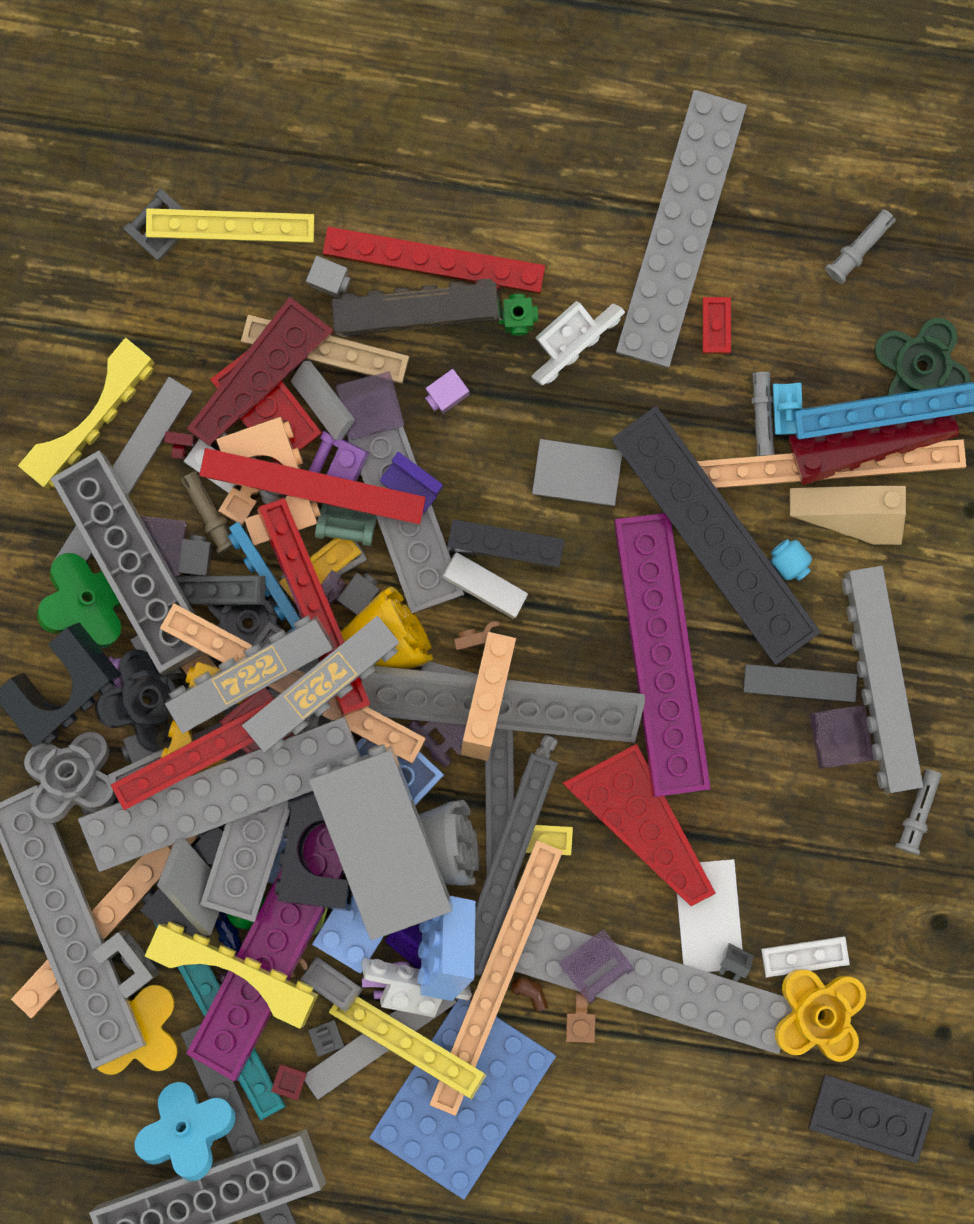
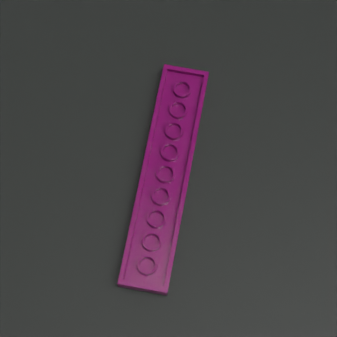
[614,513,711,797]
[186,823,344,1081]

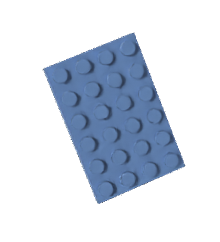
[369,999,556,1199]

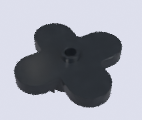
[206,582,290,665]
[95,650,190,752]

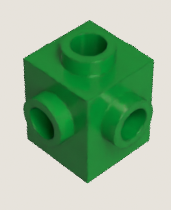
[498,294,538,336]

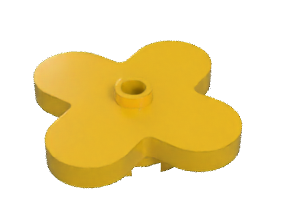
[775,969,866,1062]
[97,984,178,1075]

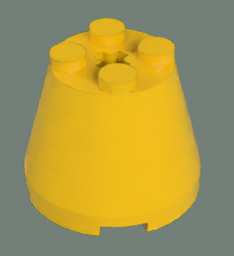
[341,587,433,669]

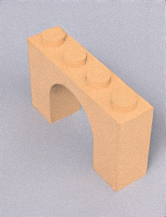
[216,417,321,546]
[461,632,516,761]

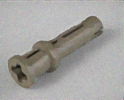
[181,471,234,555]

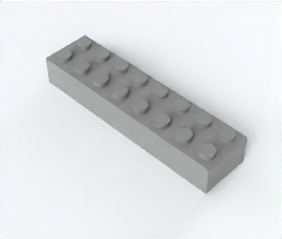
[50,451,204,676]
[89,1129,326,1224]

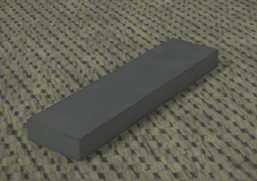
[175,576,266,605]
[743,664,857,702]

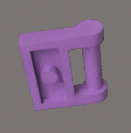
[309,430,370,481]

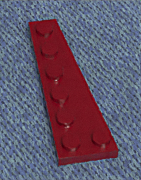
[187,297,334,447]
[788,415,959,485]

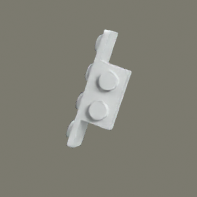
[531,301,625,385]
[361,958,472,1017]

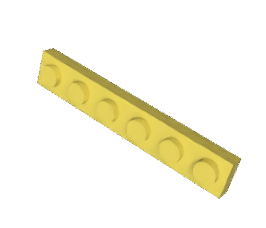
[146,209,314,243]
[329,997,486,1100]

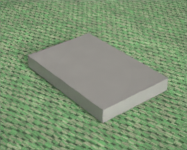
[532,439,622,507]
[157,838,220,936]

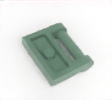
[315,504,377,546]

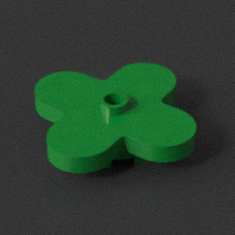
[36,553,121,648]

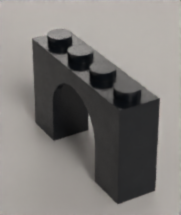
[448,519,565,573]
[0,622,121,747]
[275,791,353,911]
[140,826,224,938]

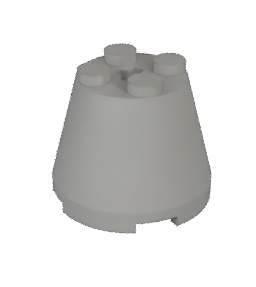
[419,800,479,886]

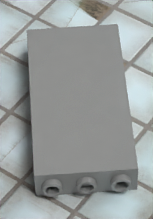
[309,744,453,940]

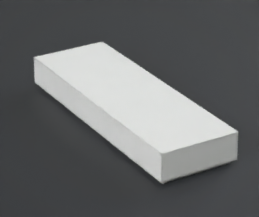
[442,552,528,619]
[761,936,850,977]

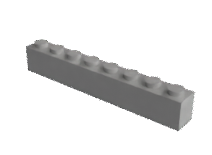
[842,566,923,793]

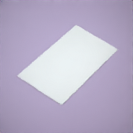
[677,859,742,972]

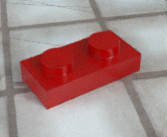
[702,297,731,354]

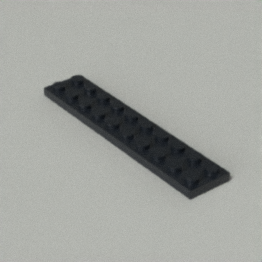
[611,406,821,665]

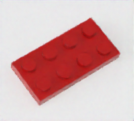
[210,351,322,465]

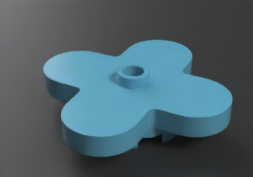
[135,1082,236,1181]

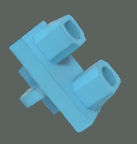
[773,383,802,435]

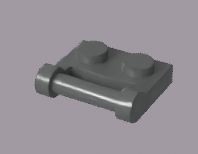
[122,188,184,262]

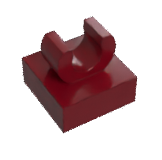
[164,431,197,460]
[271,1063,308,1101]

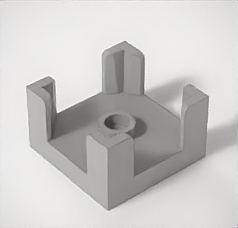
[91,929,160,999]

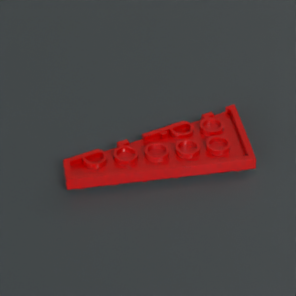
[562,744,716,907]

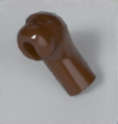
[511,977,548,1012]

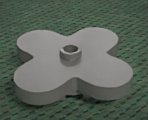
[24,732,116,823]

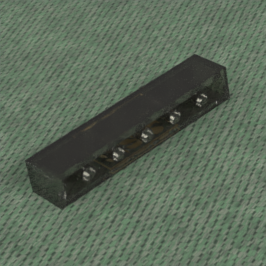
[332,279,503,337]

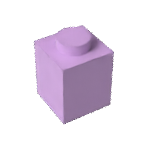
[425,369,469,414]

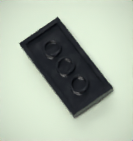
[808,1074,934,1164]

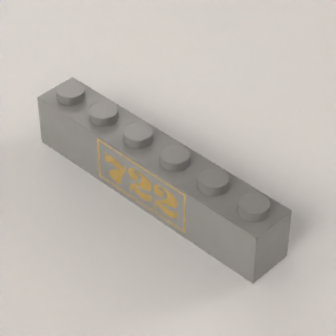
[165,615,334,734]
[242,616,400,754]

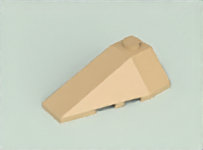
[790,486,906,545]

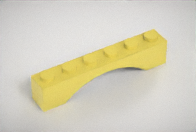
[18,338,154,490]
[145,921,318,1029]

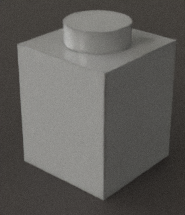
[306,256,351,298]

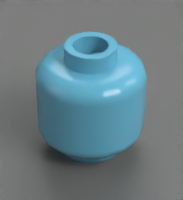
[771,539,812,581]

